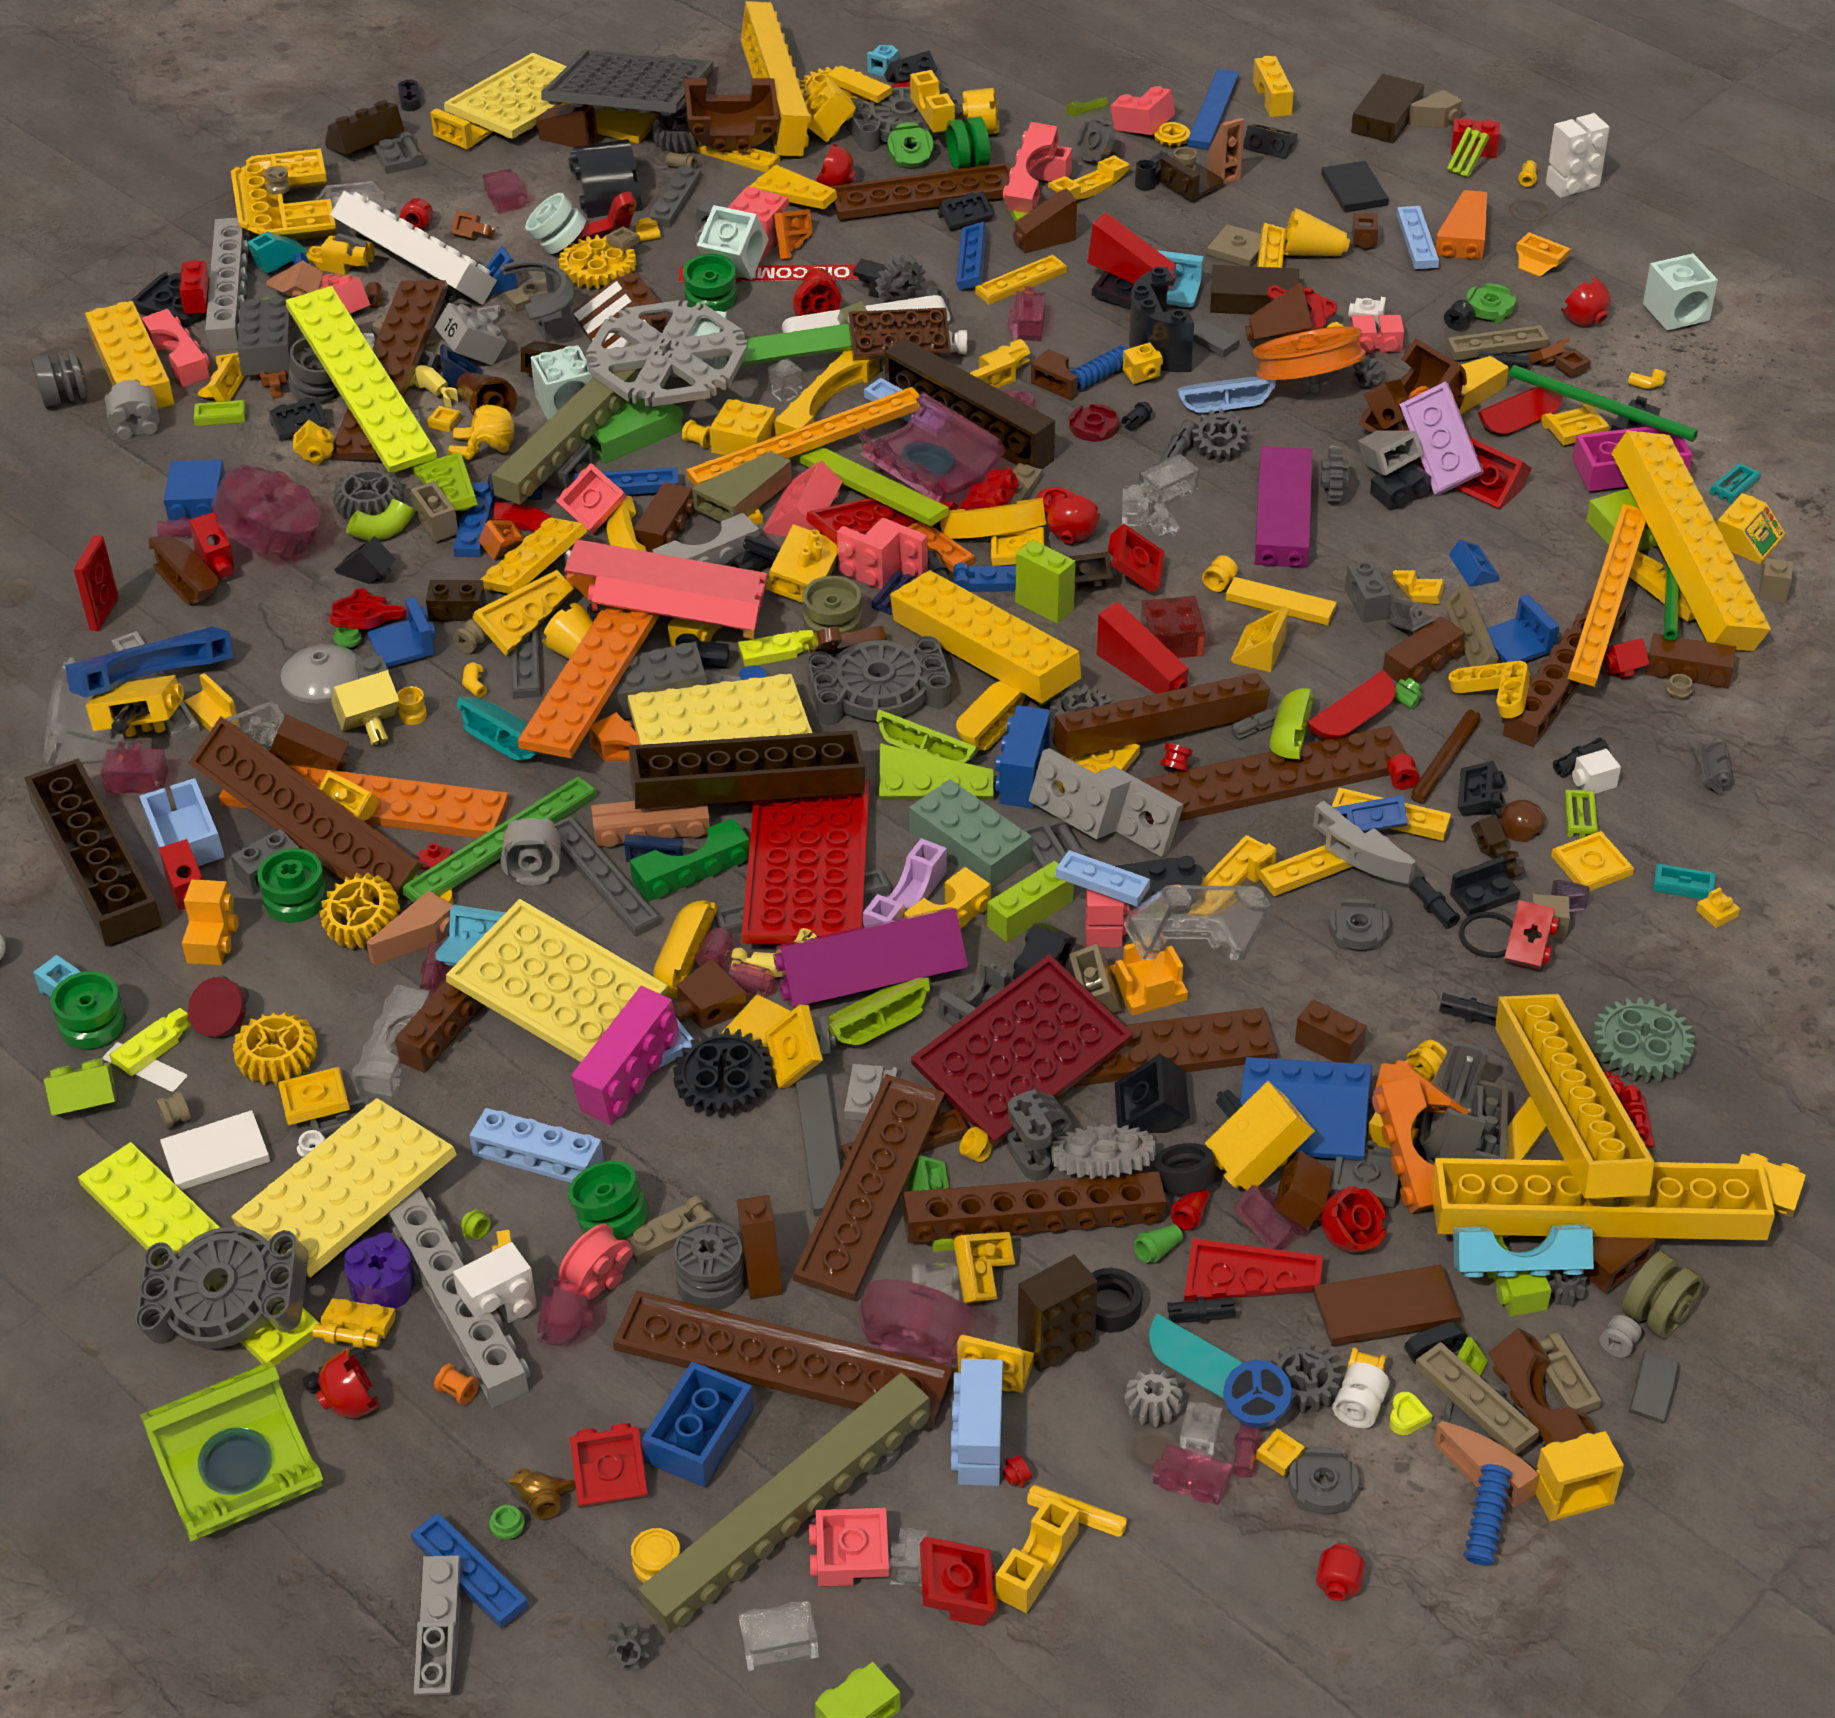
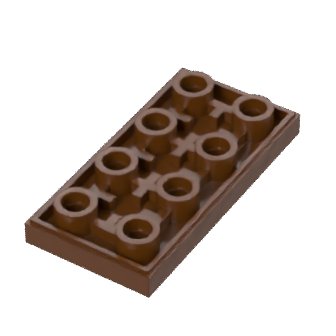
[848,307,952,360]
[1313,1264,1461,1346]

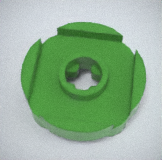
[887,122,933,168]
[1466,283,1516,323]

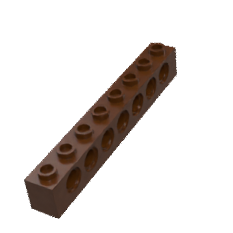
[1502,598,1630,747]
[903,1171,1166,1243]

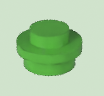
[334,627,361,648]
[489,1505,525,1540]

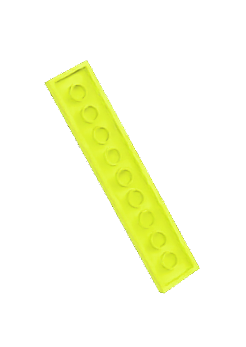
[286,286,437,473]
[78,1142,321,1366]

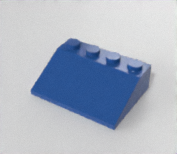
[1240,1057,1373,1160]

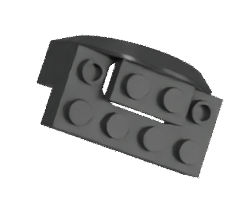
[1419,1040,1508,1160]

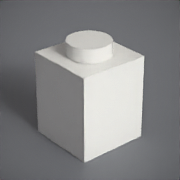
[1572,749,1621,794]

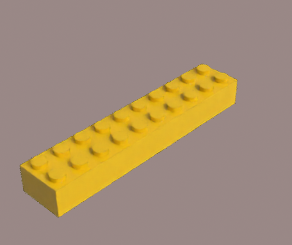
[740,1,812,156]
[1611,430,1771,651]
[1495,994,1654,1200]
[1431,1158,1775,1240]

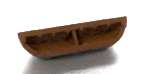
[149,537,218,604]

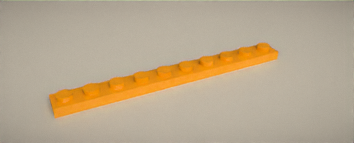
[686,387,925,486]
[1567,504,1646,687]

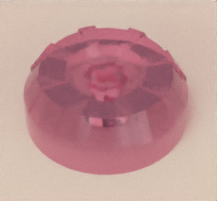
[858,1279,975,1363]

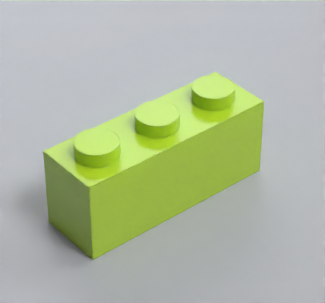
[987,861,1074,943]

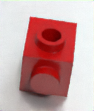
[1602,638,1650,678]

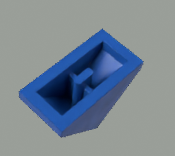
[486,246,517,296]

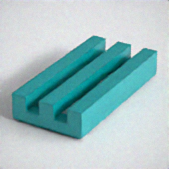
[1709,463,1761,505]
[1653,863,1716,899]

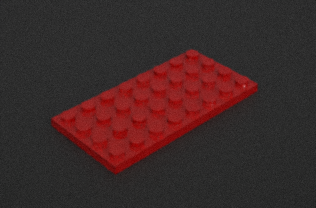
[741,779,870,944]

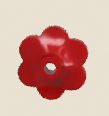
[418,843,452,870]

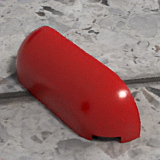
[1478,379,1563,434]
[1307,670,1395,740]

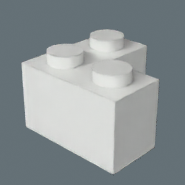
[453,1242,537,1323]

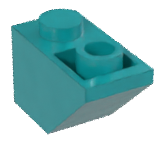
[247,231,307,274]

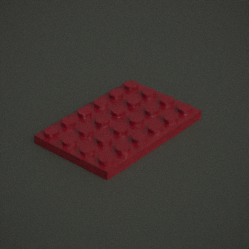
[911,954,1133,1146]

